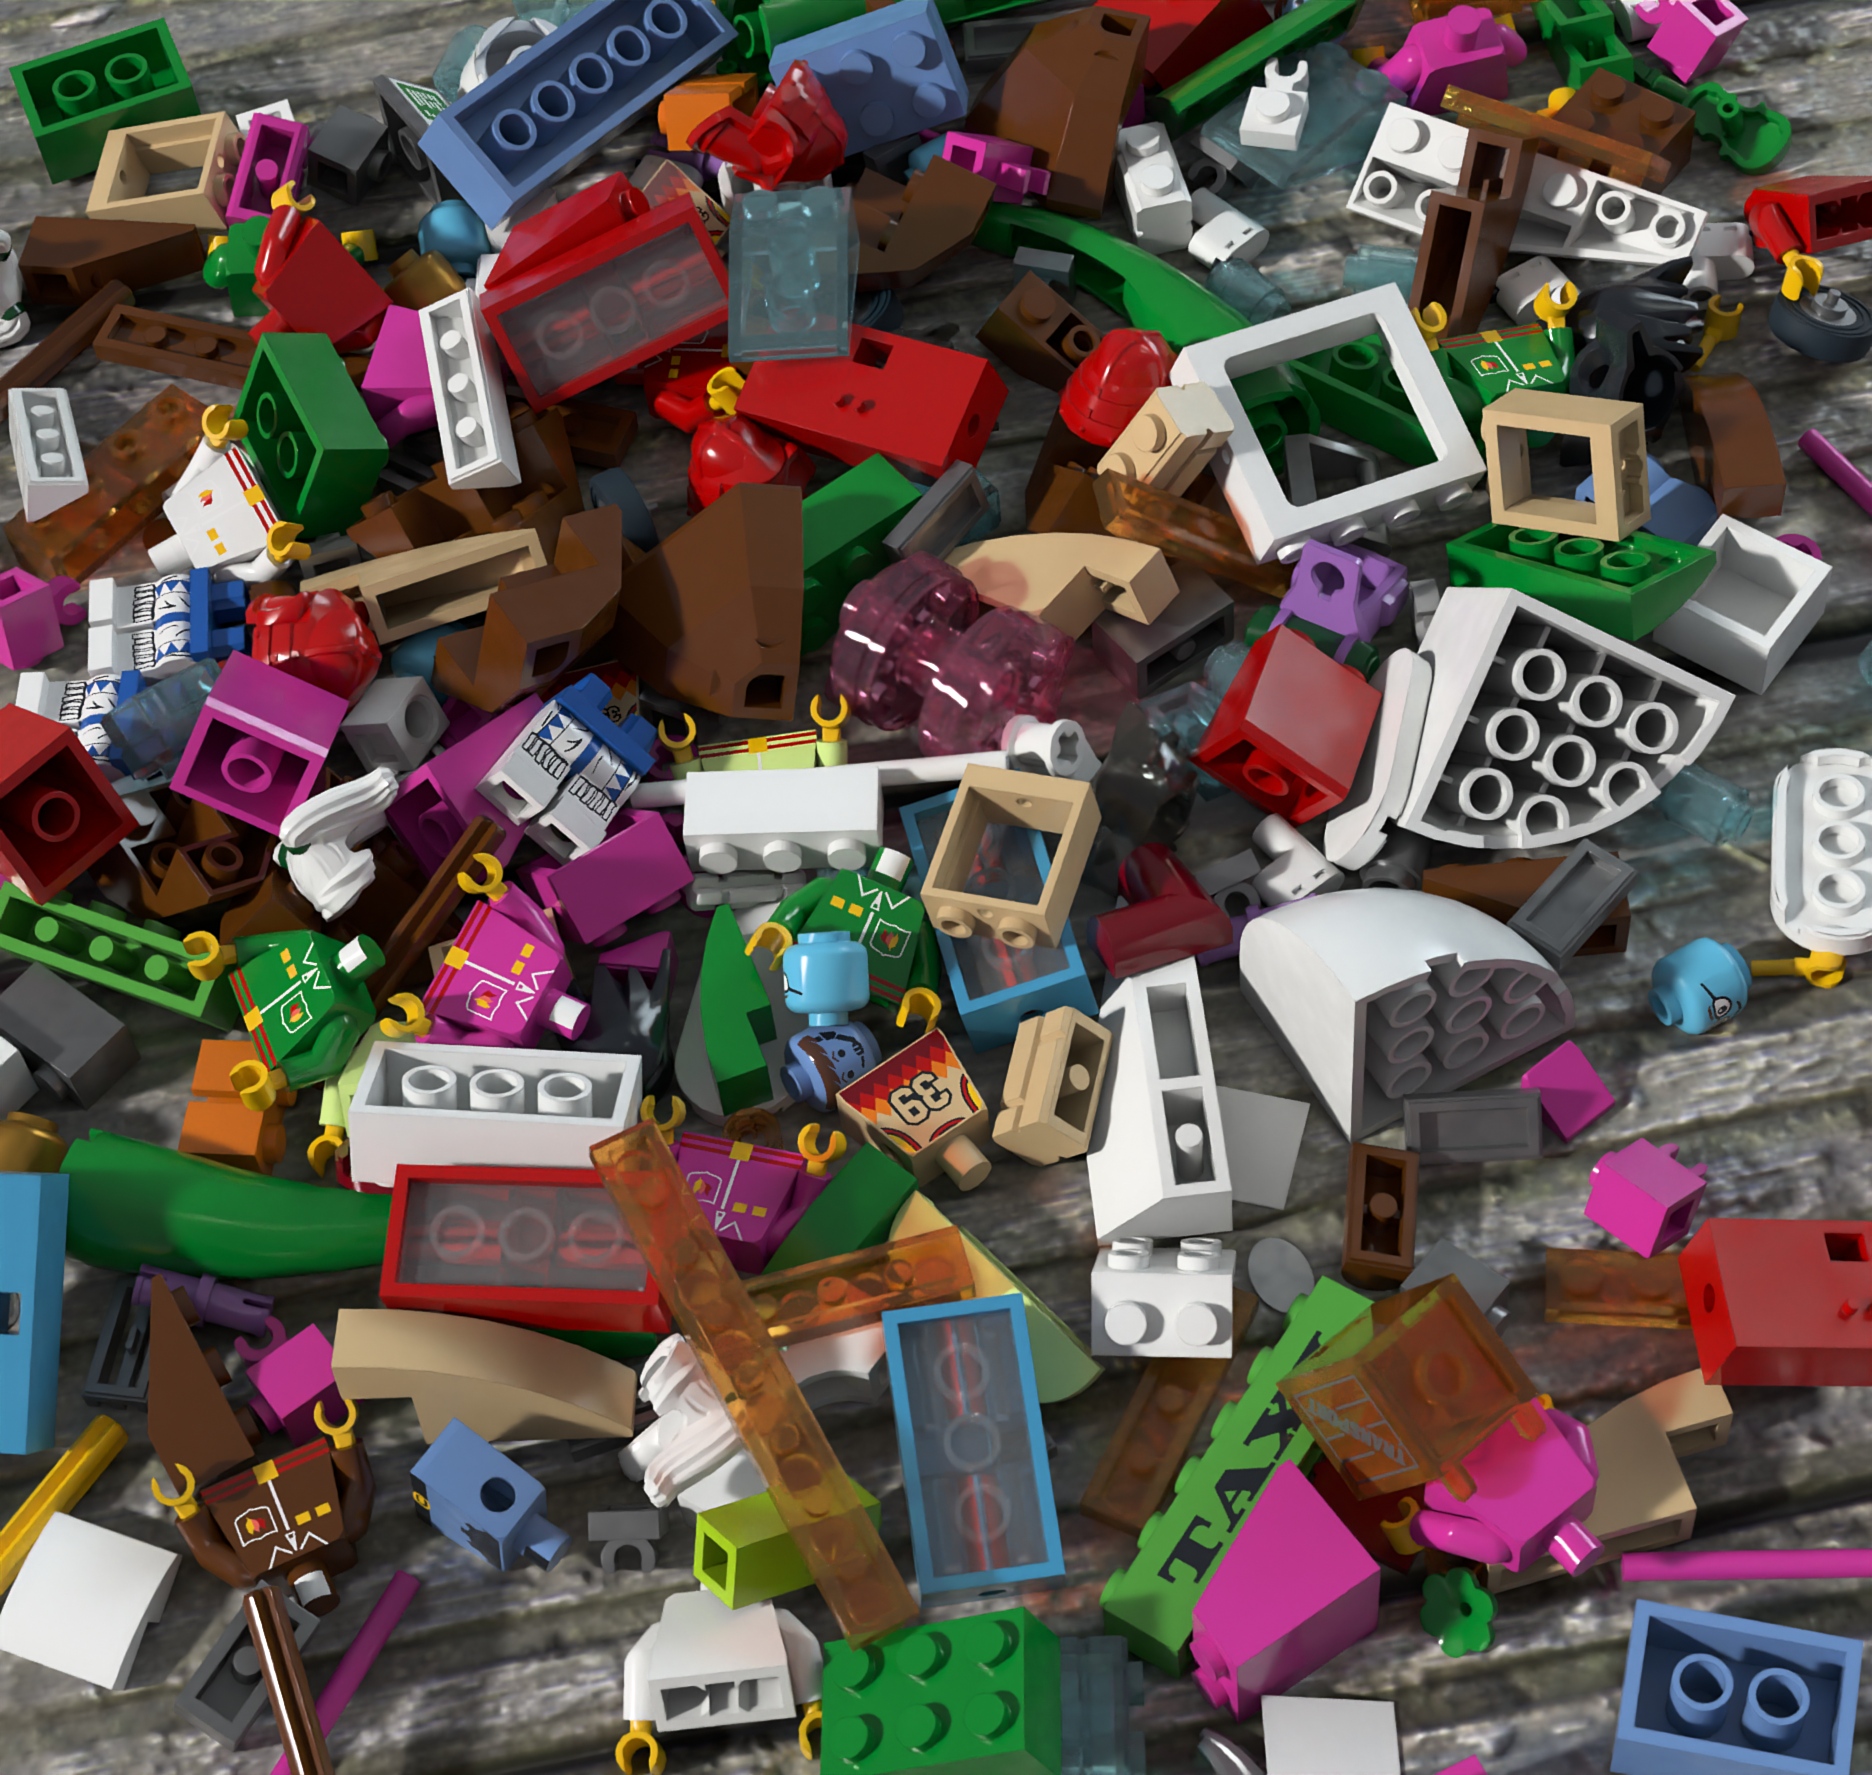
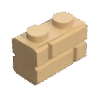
[1096,382,1234,513]
[992,1006,1113,1167]

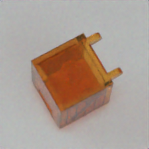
[1275,1273,1546,1502]

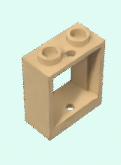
[86,111,246,235]
[1481,388,1651,542]
[920,763,1102,949]

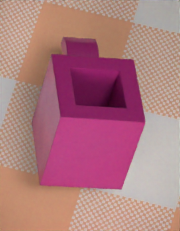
[1634,0,1749,84]
[942,131,1051,204]
[0,567,87,671]
[1584,1138,1708,1260]
[234,1316,365,1448]

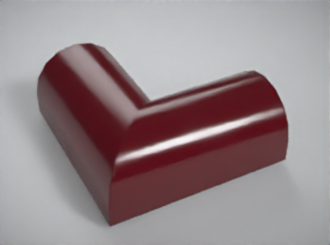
[1086,842,1233,979]

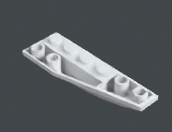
[1346,102,1709,266]
[1086,896,1233,1246]

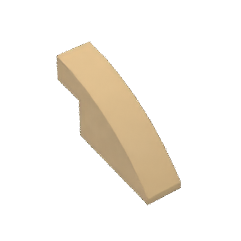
[300,528,547,645]
[920,532,1180,659]
[331,1309,637,1444]
[1481,1368,1734,1594]

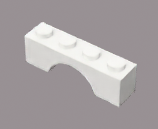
[677,1281,891,1530]

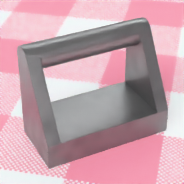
[1283,433,1392,565]

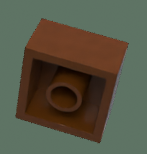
[1536,67,1696,195]

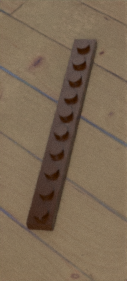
[92,303,639,469]

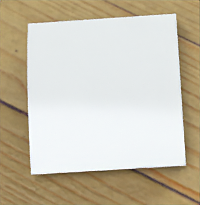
[0,1511,183,1691]

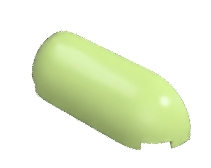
[888,1190,1105,1404]

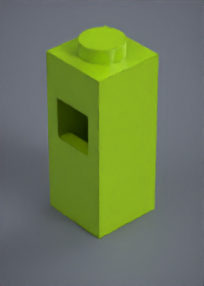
[693,1469,882,1610]

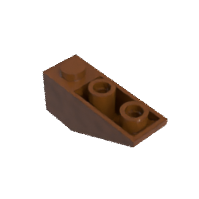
[18,216,207,306]
[975,271,1105,393]
[1422,851,1631,957]
[147,1274,264,1500]

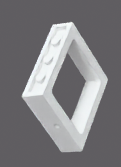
[1168,282,1487,565]

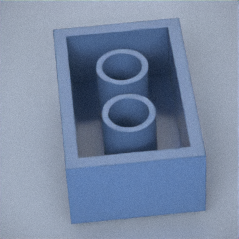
[768,0,969,157]
[1610,1599,1864,1775]

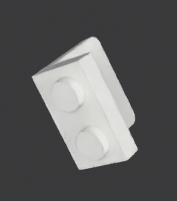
[1091,1236,1236,1358]

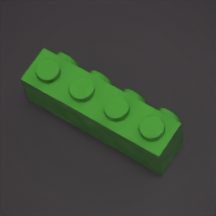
[0,881,240,1033]

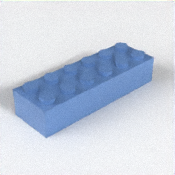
[417,0,739,231]

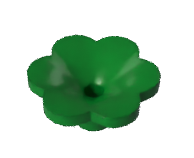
[1419,1566,1498,1658]

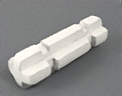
[684,869,807,911]

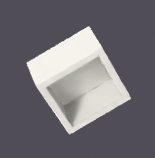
[1652,513,1833,695]

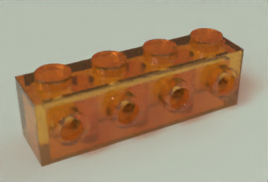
[3,383,208,584]

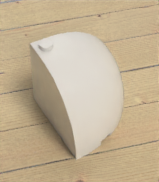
[1388,587,1736,849]
[1239,888,1575,1144]

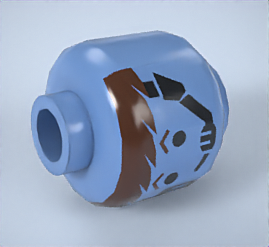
[780,1019,882,1113]

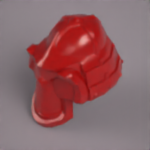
[686,59,848,198]
[1058,328,1179,448]
[686,413,817,518]
[245,588,382,725]

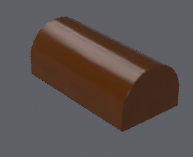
[1341,1142,1420,1291]

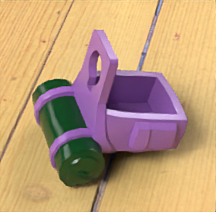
[1244,539,1409,683]

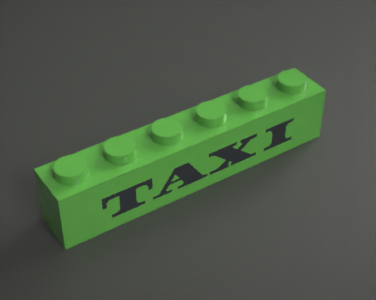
[1099,1275,1396,1680]

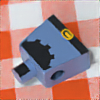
[410,1417,572,1573]

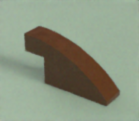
[1408,125,1540,340]
[1678,372,1786,519]

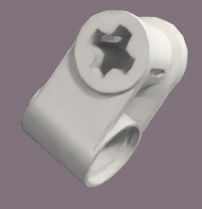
[1001,714,1108,798]

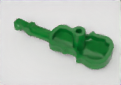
[1633,57,1793,176]

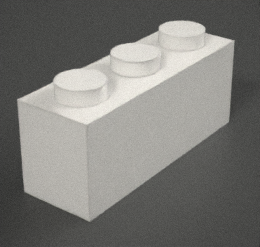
[683,766,884,874]

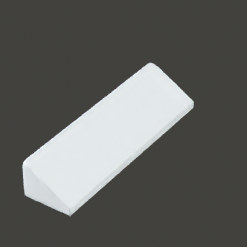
[418,287,521,490]
[8,388,89,522]

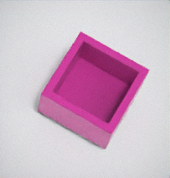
[515,807,695,947]

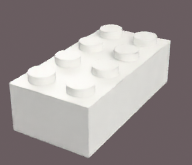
[348,1041,643,1187]

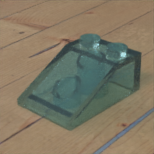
[1201,42,1408,190]
[728,186,860,363]

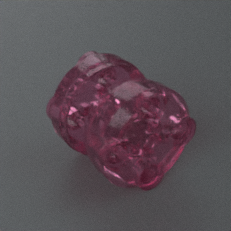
[824,550,1075,782]

